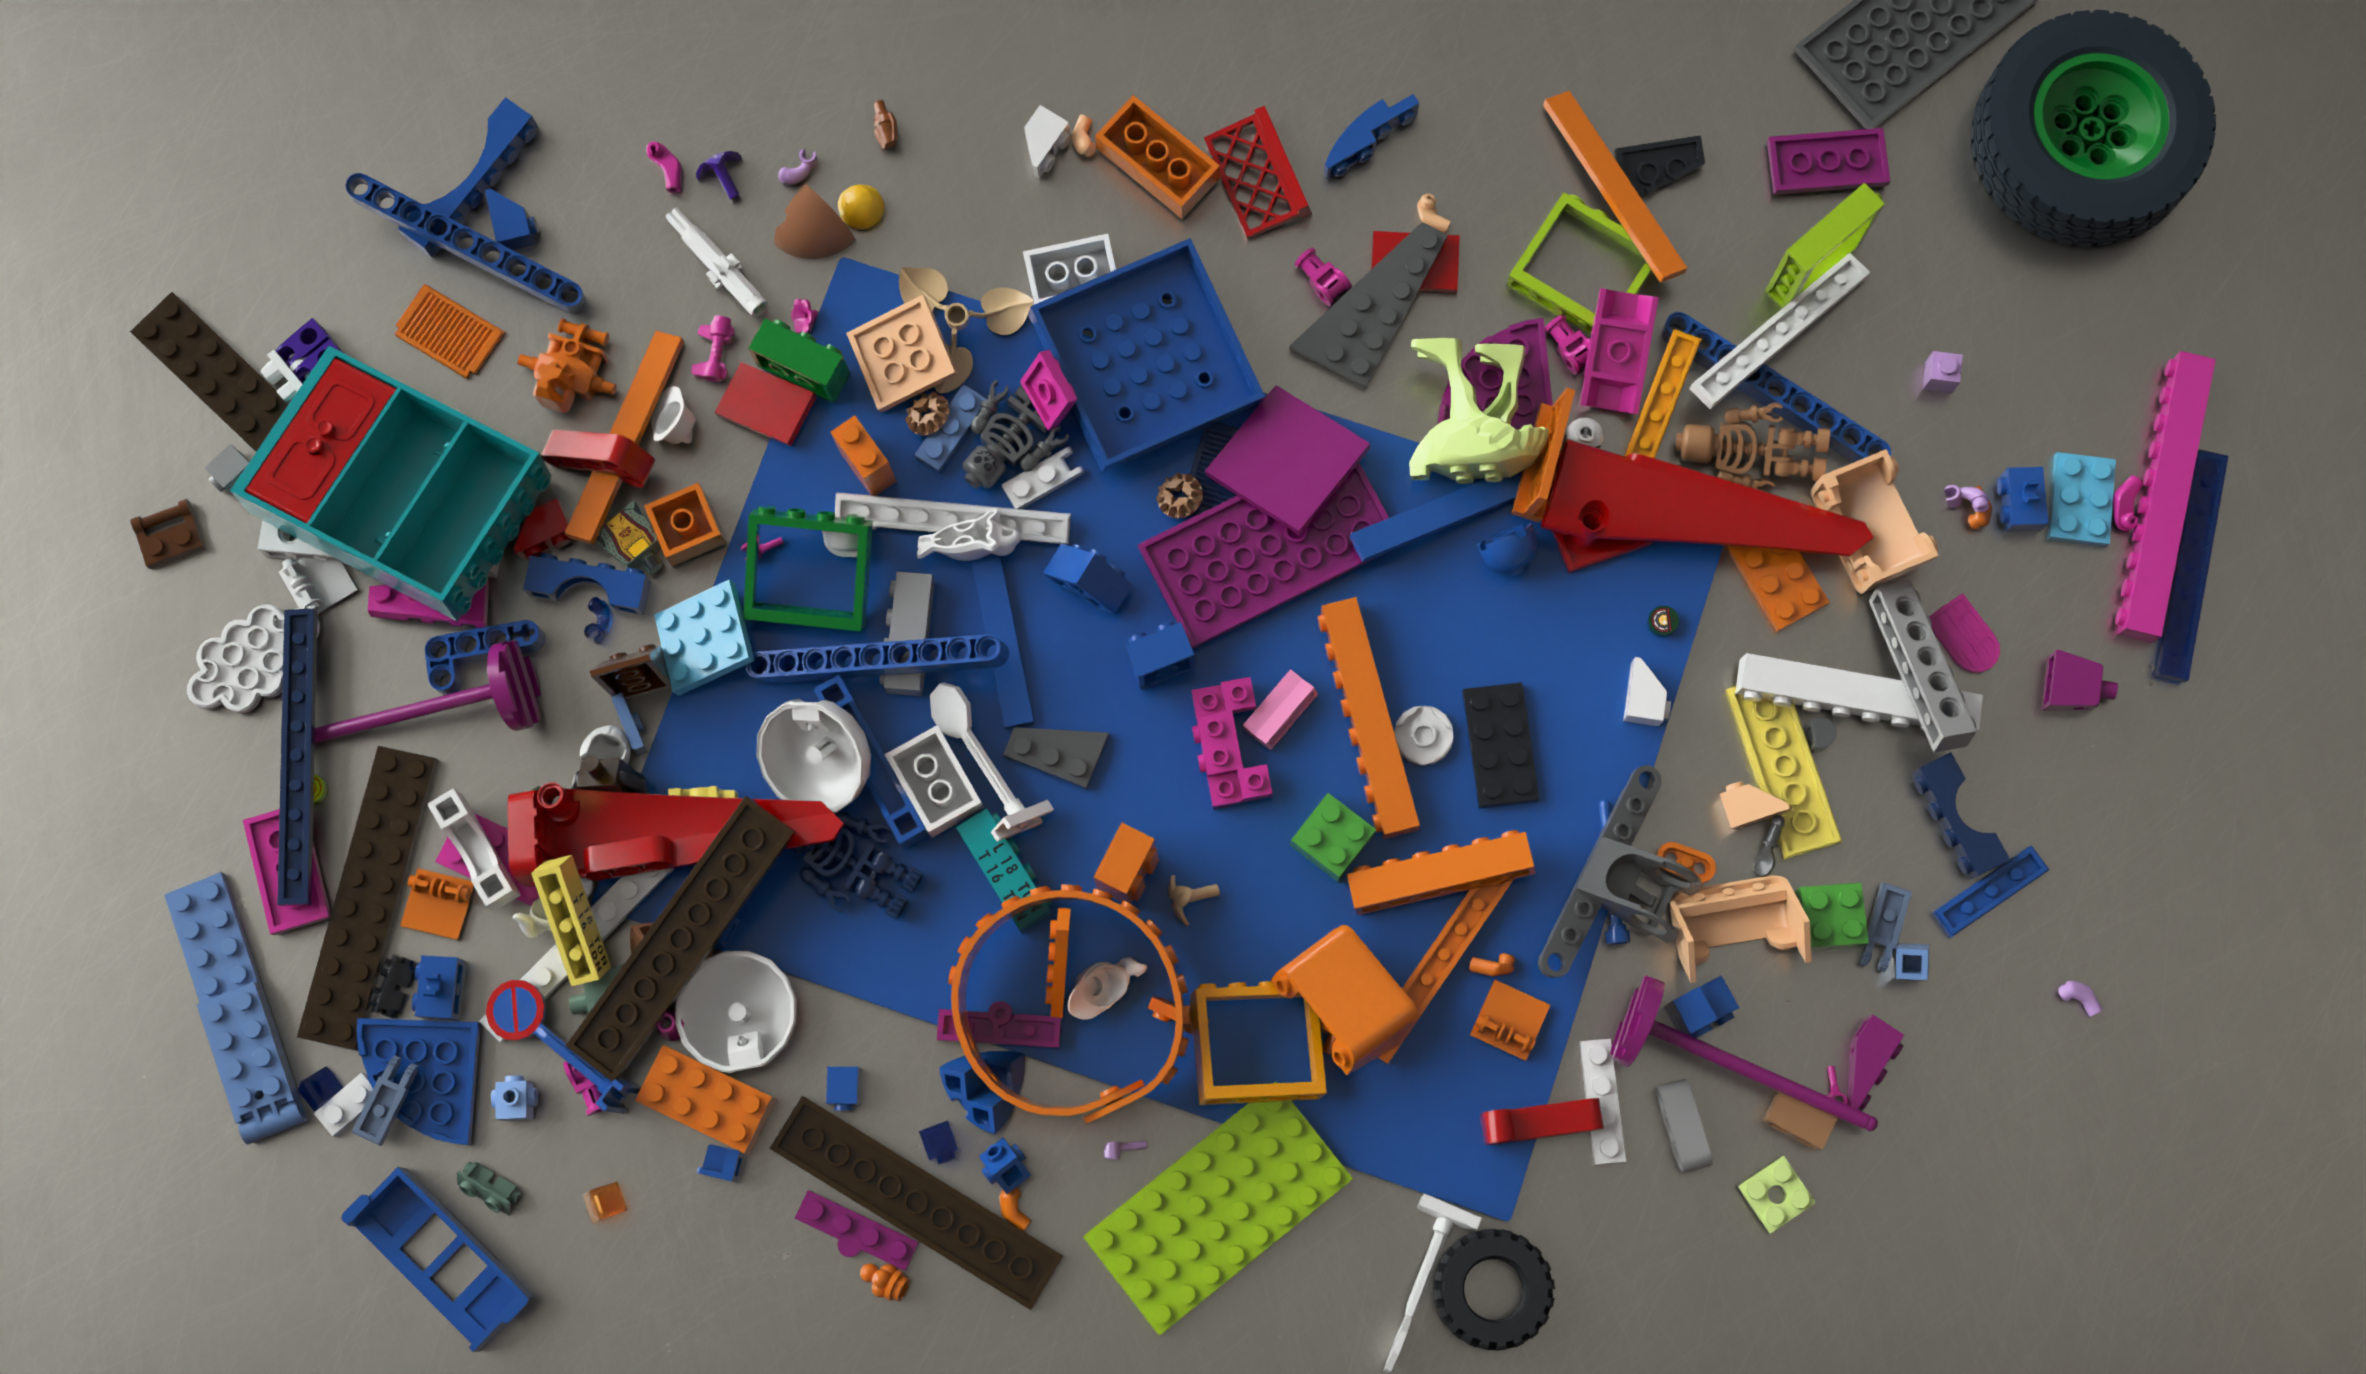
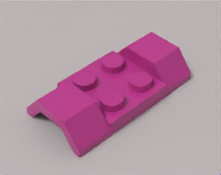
[1580,288,1659,414]

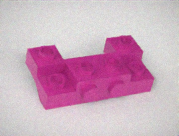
[1191,677,1272,809]

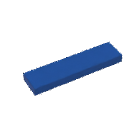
[1932,845,2049,938]

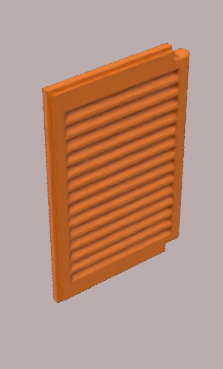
[395,283,505,379]

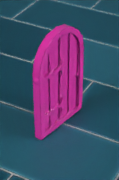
[1929,593,2000,673]

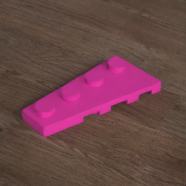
[367,579,489,628]

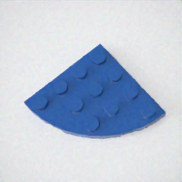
[357,1018,481,1145]

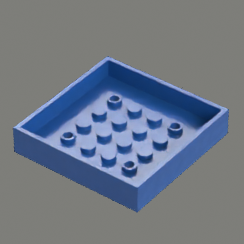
[1028,238,1265,473]

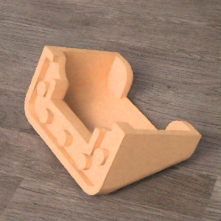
[1811,449,1939,594]

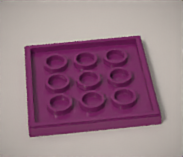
[1205,385,1370,535]

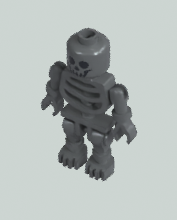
[962,380,1069,489]

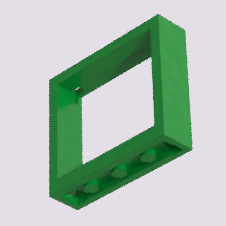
[743,505,873,631]

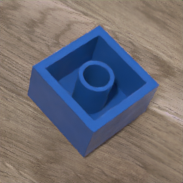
[1125,622,1195,689]

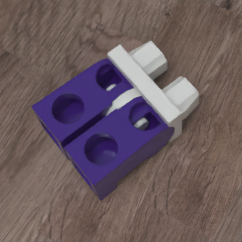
[260,318,344,404]

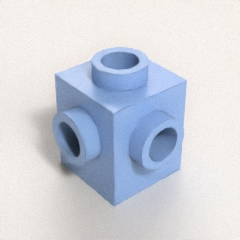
[491,1075,538,1121]

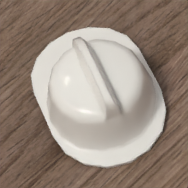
[651,386,696,444]
[822,527,876,557]

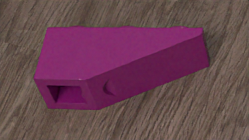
[1847,1014,1904,1111]

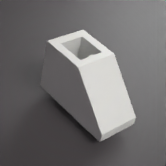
[1024,105,1071,178]

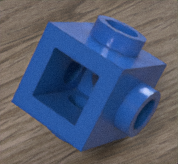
[979,1138,1031,1194]

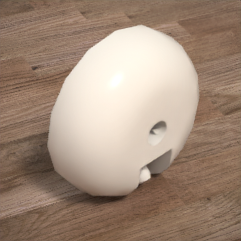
[756,699,871,813]
[675,951,797,1073]

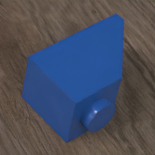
[485,189,539,250]

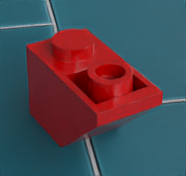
[514,498,571,561]

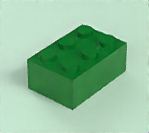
[748,318,850,403]

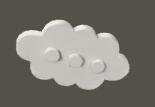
[187,604,320,713]

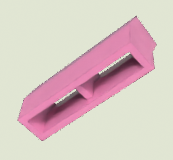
[1243,669,1318,751]

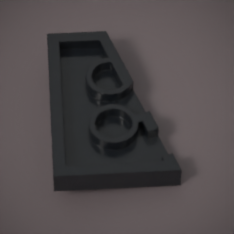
[1614,135,1705,198]

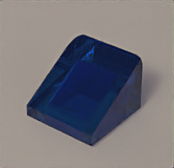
[298,1066,343,1112]

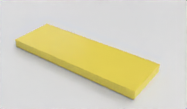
[1725,686,1842,860]

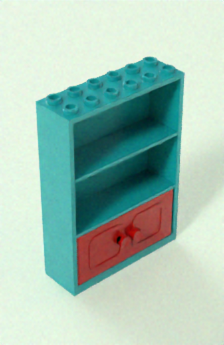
[230,346,552,621]

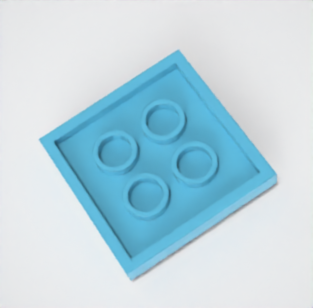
[654,580,755,696]

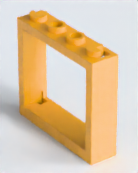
[1190,981,1327,1105]

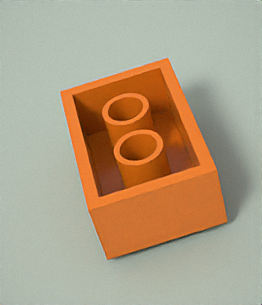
[1093,823,1159,904]

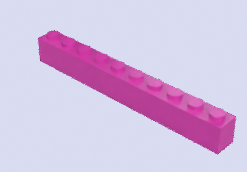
[2115,351,2216,643]

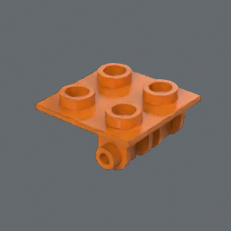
[400,868,474,940]
[1470,979,1550,1061]

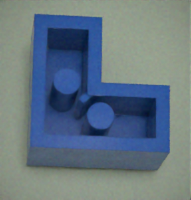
[1043,544,1133,615]
[1664,975,1740,1038]

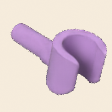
[1103,1141,1147,1160]

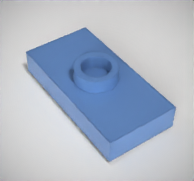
[612,693,648,756]

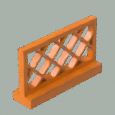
[1511,387,1575,522]

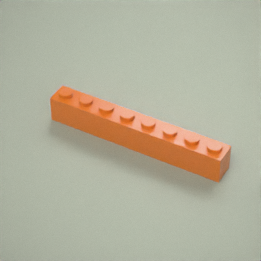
[1317,597,1420,839]

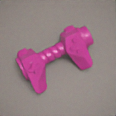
[691,315,734,382]

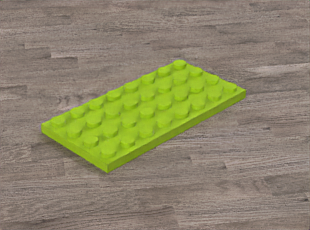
[1083,1081,1353,1336]

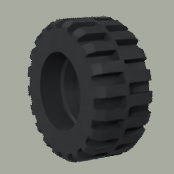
[1433,1229,1555,1351]

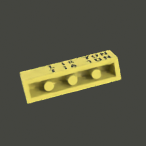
[531,855,611,987]

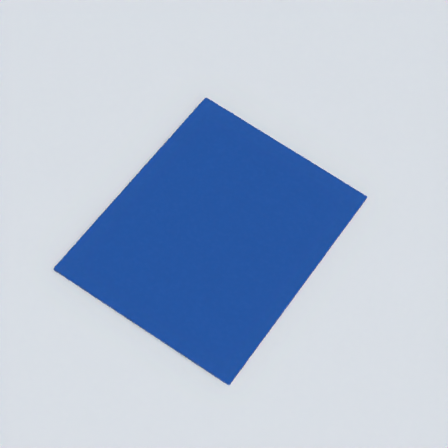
[592,257,1723,1221]

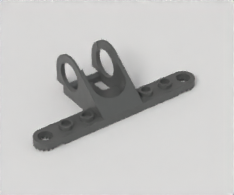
[1537,765,1703,978]

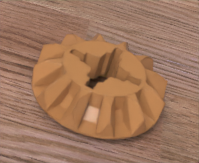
[905,391,950,436]
[1156,472,1203,518]

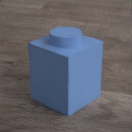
[1896,943,1930,980]

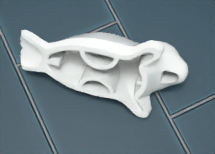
[917,508,1021,561]

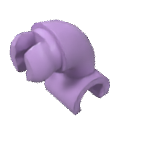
[778,149,818,185]
[1944,485,1989,512]

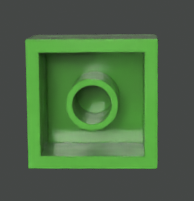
[1290,793,1376,882]
[1794,883,1869,951]

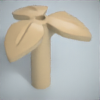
[1168,875,1220,926]

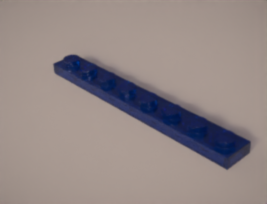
[2155,449,2229,683]

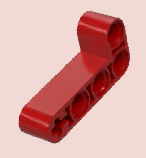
[541,430,655,488]
[1480,1098,1604,1146]

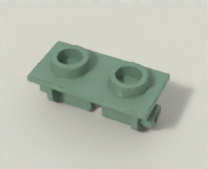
[457,1161,521,1216]

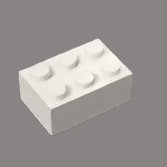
[1023,234,1116,305]
[885,725,984,838]

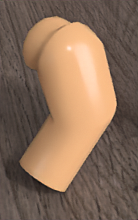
[1071,115,1096,157]
[1417,194,1451,234]

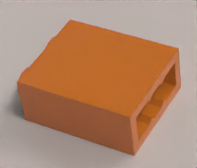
[830,415,897,496]

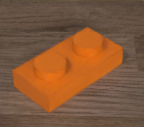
[1148,995,1210,1034]

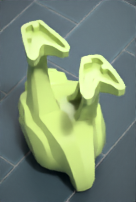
[1409,338,1549,484]

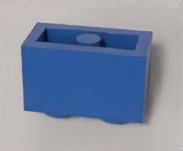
[1997,466,2049,532]
[412,955,465,1021]

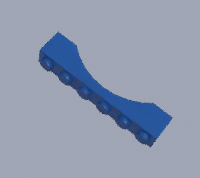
[397,97,538,257]
[813,675,930,849]

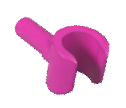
[741,537,784,561]
[1827,1066,1848,1105]

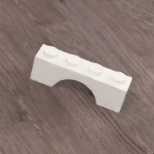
[427,788,521,911]

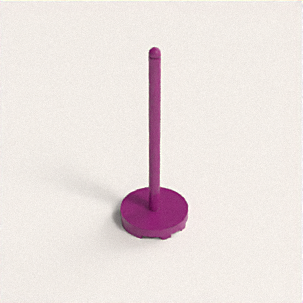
[315,640,541,743]
[1610,975,1878,1131]

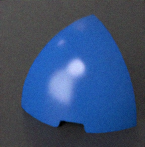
[939,1051,1025,1134]

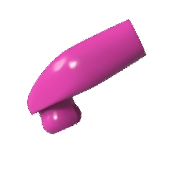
[646,141,682,193]
[2112,475,2143,531]

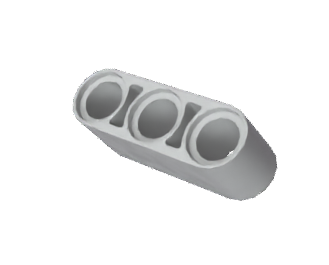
[1656,1079,1713,1174]

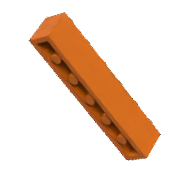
[1347,830,1536,915]

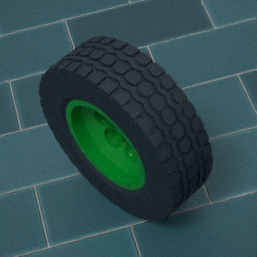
[1971,10,2216,247]

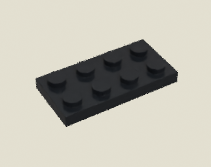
[1462,682,1539,808]

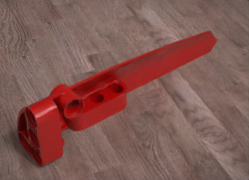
[1541,439,1874,556]
[507,782,845,887]

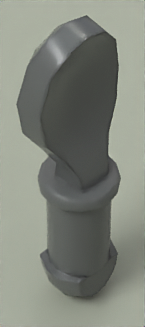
[1754,815,1785,877]

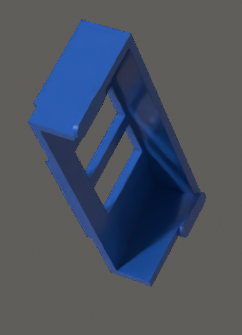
[341,1167,534,1352]

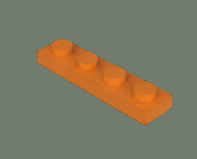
[1045,908,1071,1018]

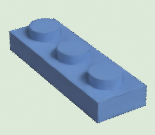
[915,384,987,473]

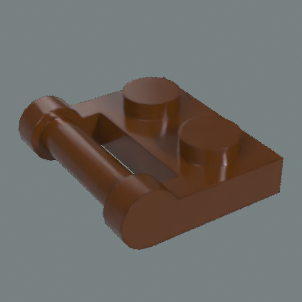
[130,499,206,569]

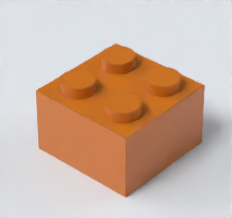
[644,482,726,567]

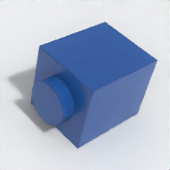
[826,1067,862,1111]

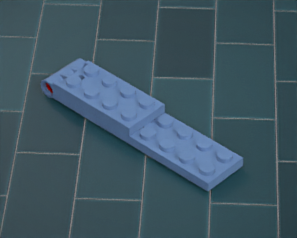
[164,872,307,1145]

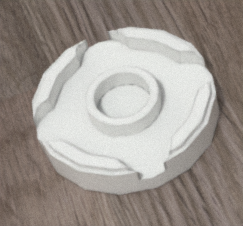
[1394,706,1454,766]

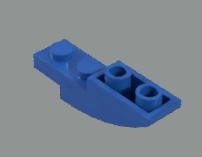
[1324,94,1419,179]

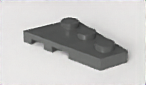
[1003,727,1109,789]

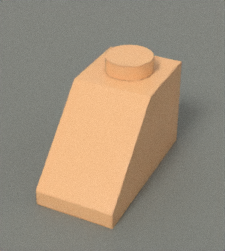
[1720,781,1793,830]

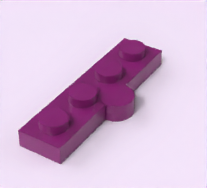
[936,1001,1062,1048]
[794,1190,920,1271]

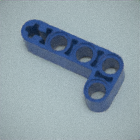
[425,620,546,695]

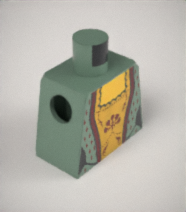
[596,500,663,575]

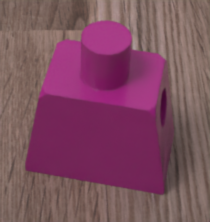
[2042,650,2118,711]

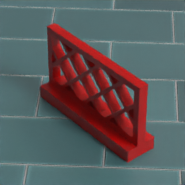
[1204,105,1312,240]

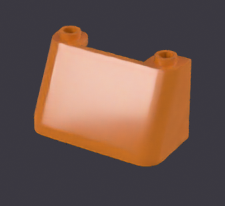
[1271,925,1417,1075]

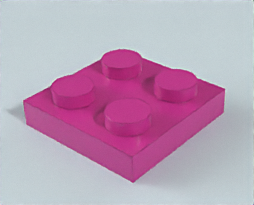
[1020,349,1077,430]

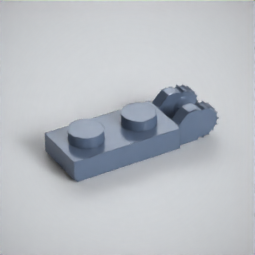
[1859,882,1912,972]
[352,1055,419,1146]

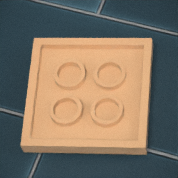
[846,295,958,412]

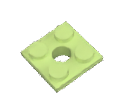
[1737,1156,1816,1234]

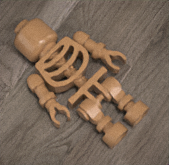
[1675,403,1830,494]

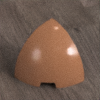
[774,183,855,259]

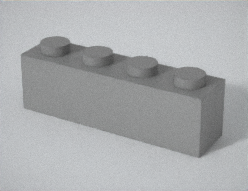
[880,572,935,697]

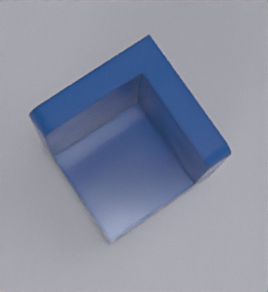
[697,1144,745,1183]

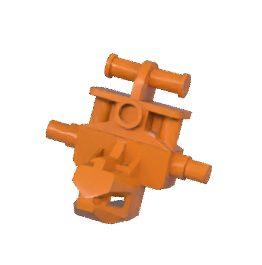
[517,318,617,413]

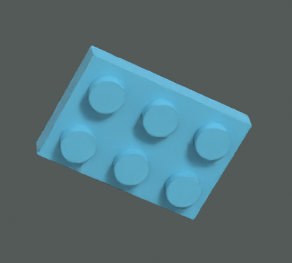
[2047,452,2116,547]

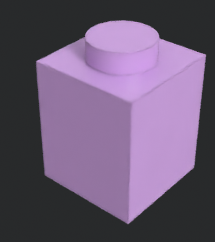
[1923,351,1963,393]

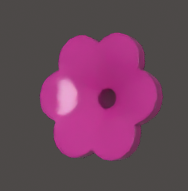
[791,299,818,333]

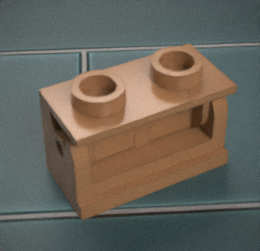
[1762,1091,1838,1151]

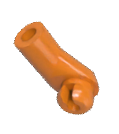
[1968,485,1993,530]
[1469,953,1515,977]
[999,1187,1032,1231]

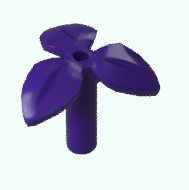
[696,151,742,200]

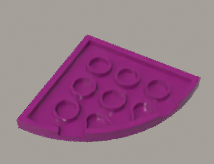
[1437,318,1553,429]

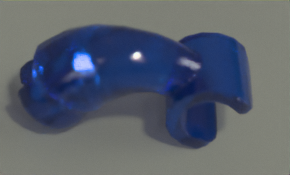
[584,597,610,644]

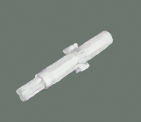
[666,207,768,317]

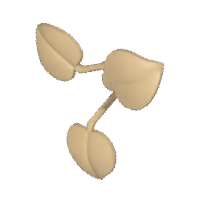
[899,267,1034,394]

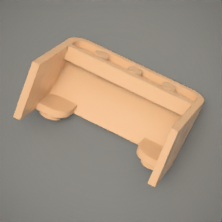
[1669,875,1812,983]

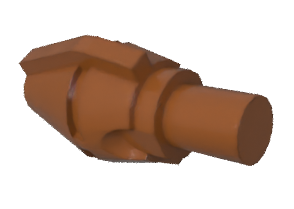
[874,100,897,150]

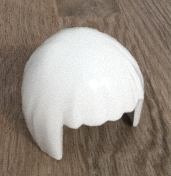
[580,725,631,764]

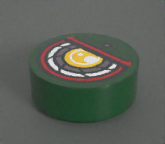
[1648,606,1679,637]

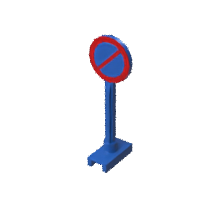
[486,980,641,1114]

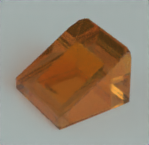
[583,1182,627,1224]

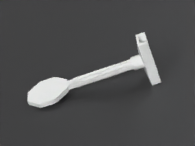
[930,682,1054,842]
[1383,1194,1482,1373]

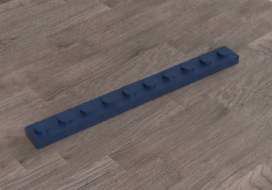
[277,608,317,906]

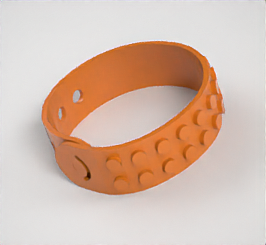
[948,885,1191,1124]

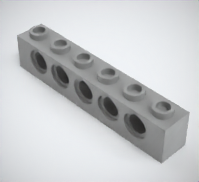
[1869,580,1977,753]

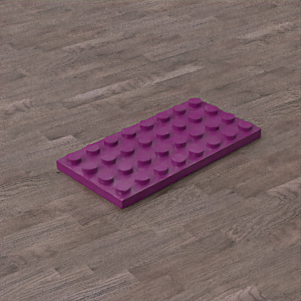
[1137,463,1389,650]

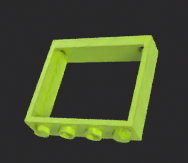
[1765,183,1885,309]
[1506,192,1652,336]

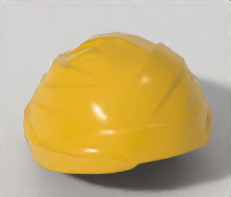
[838,184,885,230]

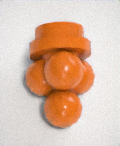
[860,1263,910,1301]

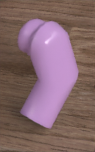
[2059,980,2103,1017]

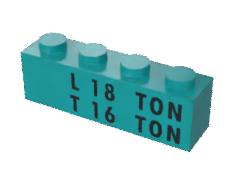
[956,808,1053,933]

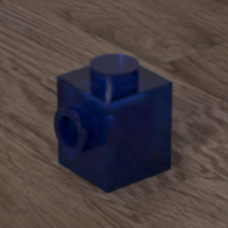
[919,1120,961,1165]

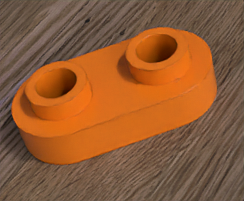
[1656,842,1716,884]

